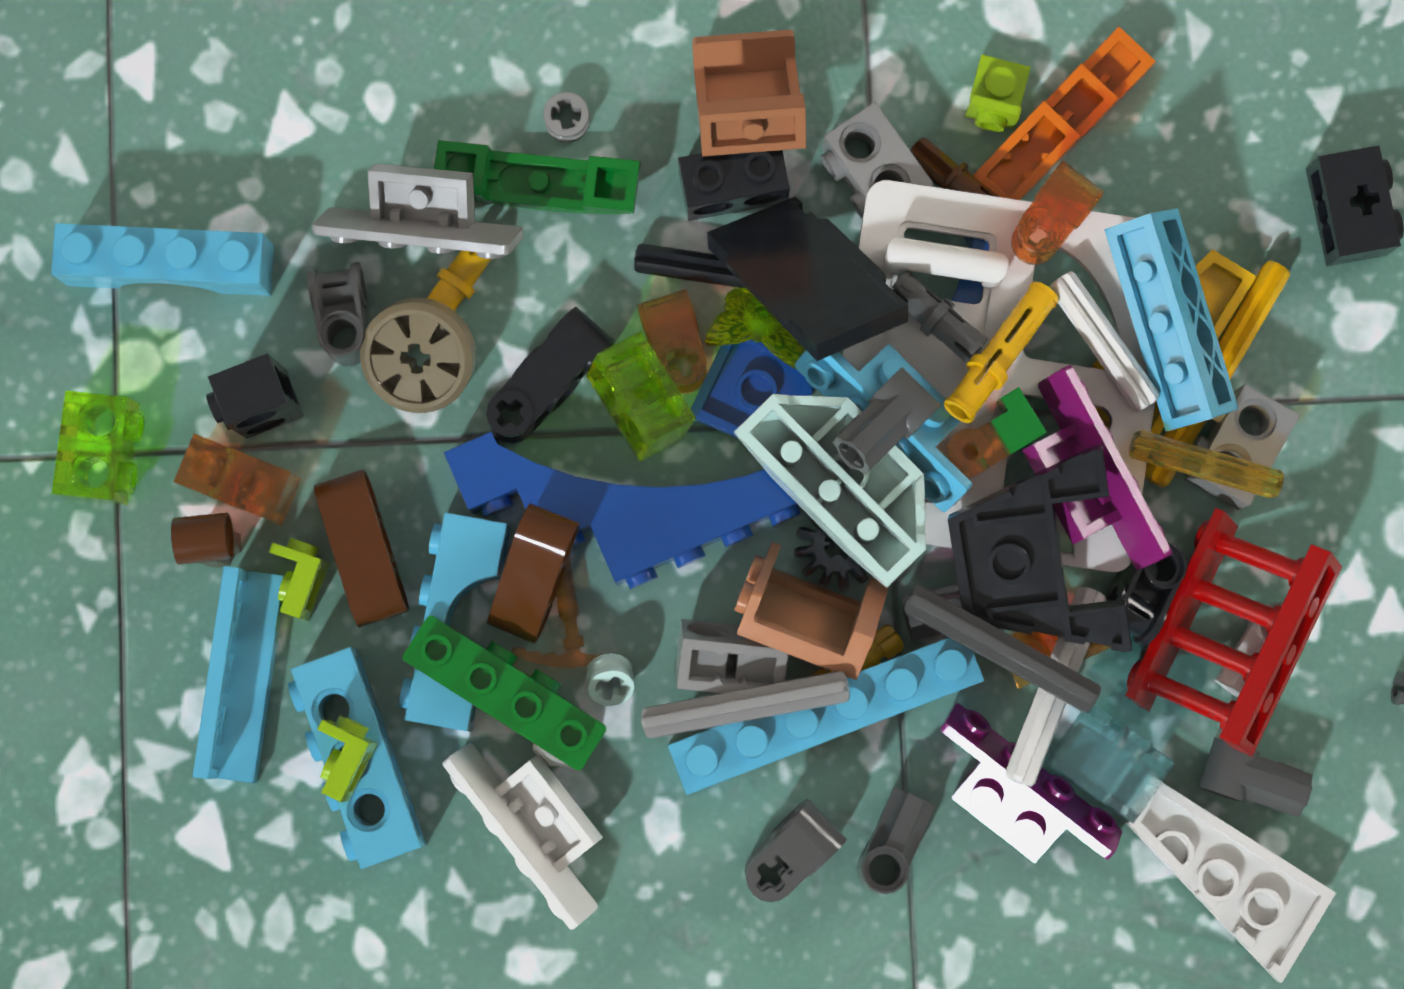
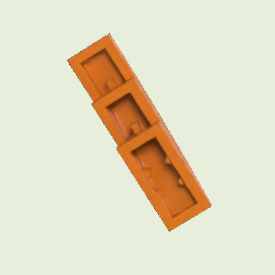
[973,26,1156,200]

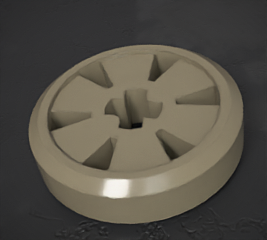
[360,297,476,413]

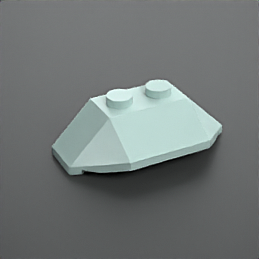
[734,394,926,588]

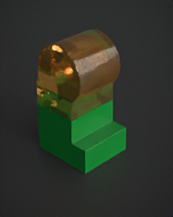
[944,387,1047,478]

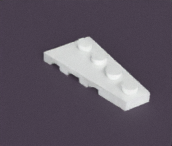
[1125,778,1336,983]

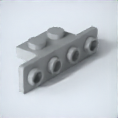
[312,163,523,259]

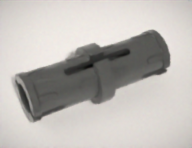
[891,270,989,364]

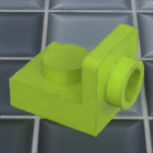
[964,54,1031,132]
[269,538,330,621]
[317,715,378,802]

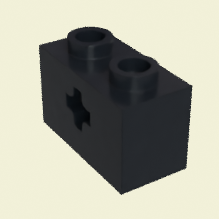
[1306,145,1404,267]

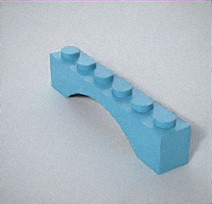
[668,638,984,795]

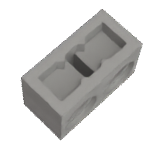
[820,102,934,220]
[1184,384,1300,510]
[675,619,788,693]

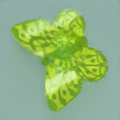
[705,288,804,369]

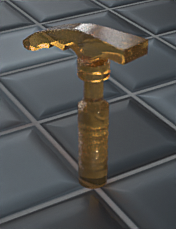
[511,556,609,668]

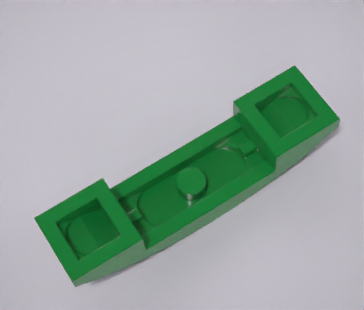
[434,140,641,214]

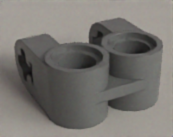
[744,799,847,902]

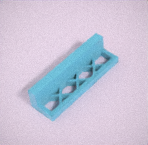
[1104,208,1239,432]
[192,566,284,783]

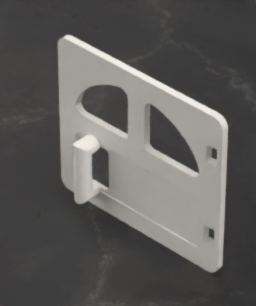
[842,180,1155,573]

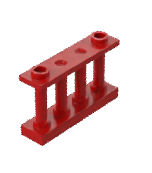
[1125,508,1342,757]

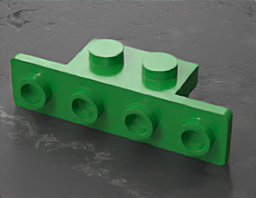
[402,616,607,770]

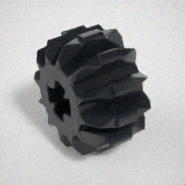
[794,515,868,592]

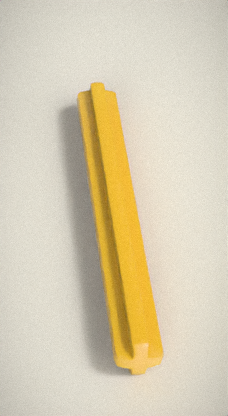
[1145,260,1290,488]

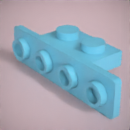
[795,344,972,512]

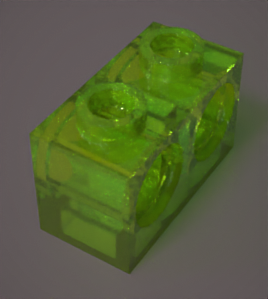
[586,331,696,462]
[51,390,145,505]

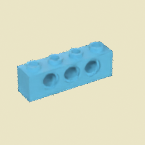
[288,647,427,869]

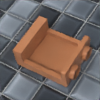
[692,30,806,156]
[734,542,889,680]

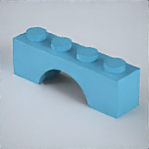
[51,223,274,296]
[399,513,511,732]

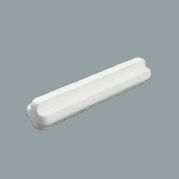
[1050,271,1159,412]

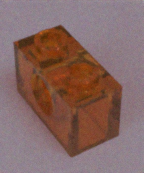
[173,434,302,526]

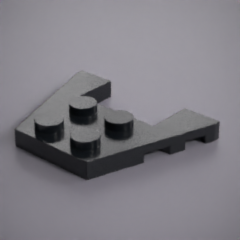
[948,444,1132,652]

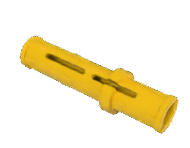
[944,281,1059,423]

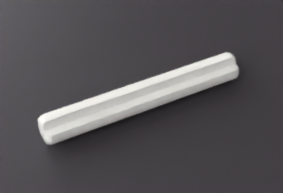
[1005,587,1106,787]

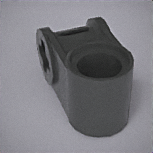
[307,262,369,366]

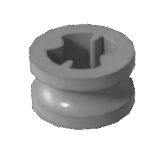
[543,92,590,143]

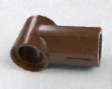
[171,512,242,567]

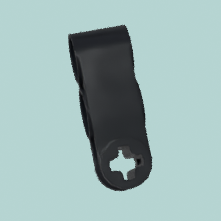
[486,307,615,444]

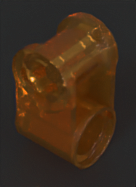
[1011,161,1105,265]
[636,289,707,394]

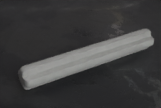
[641,671,850,739]

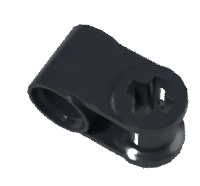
[1104,542,1187,646]

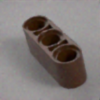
[314,469,409,628]
[487,503,580,644]

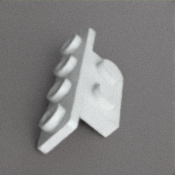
[442,743,603,930]

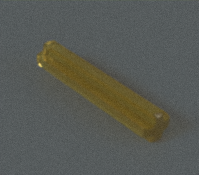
[1129,430,1284,498]

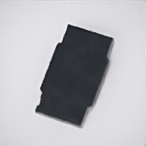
[707,196,908,361]

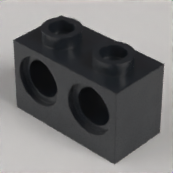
[678,150,790,221]
[206,353,304,439]

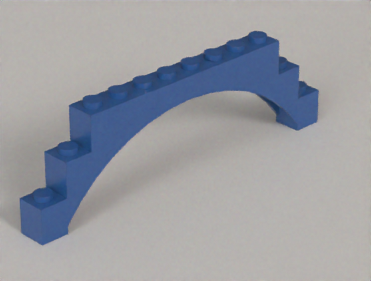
[444,237,1042,590]

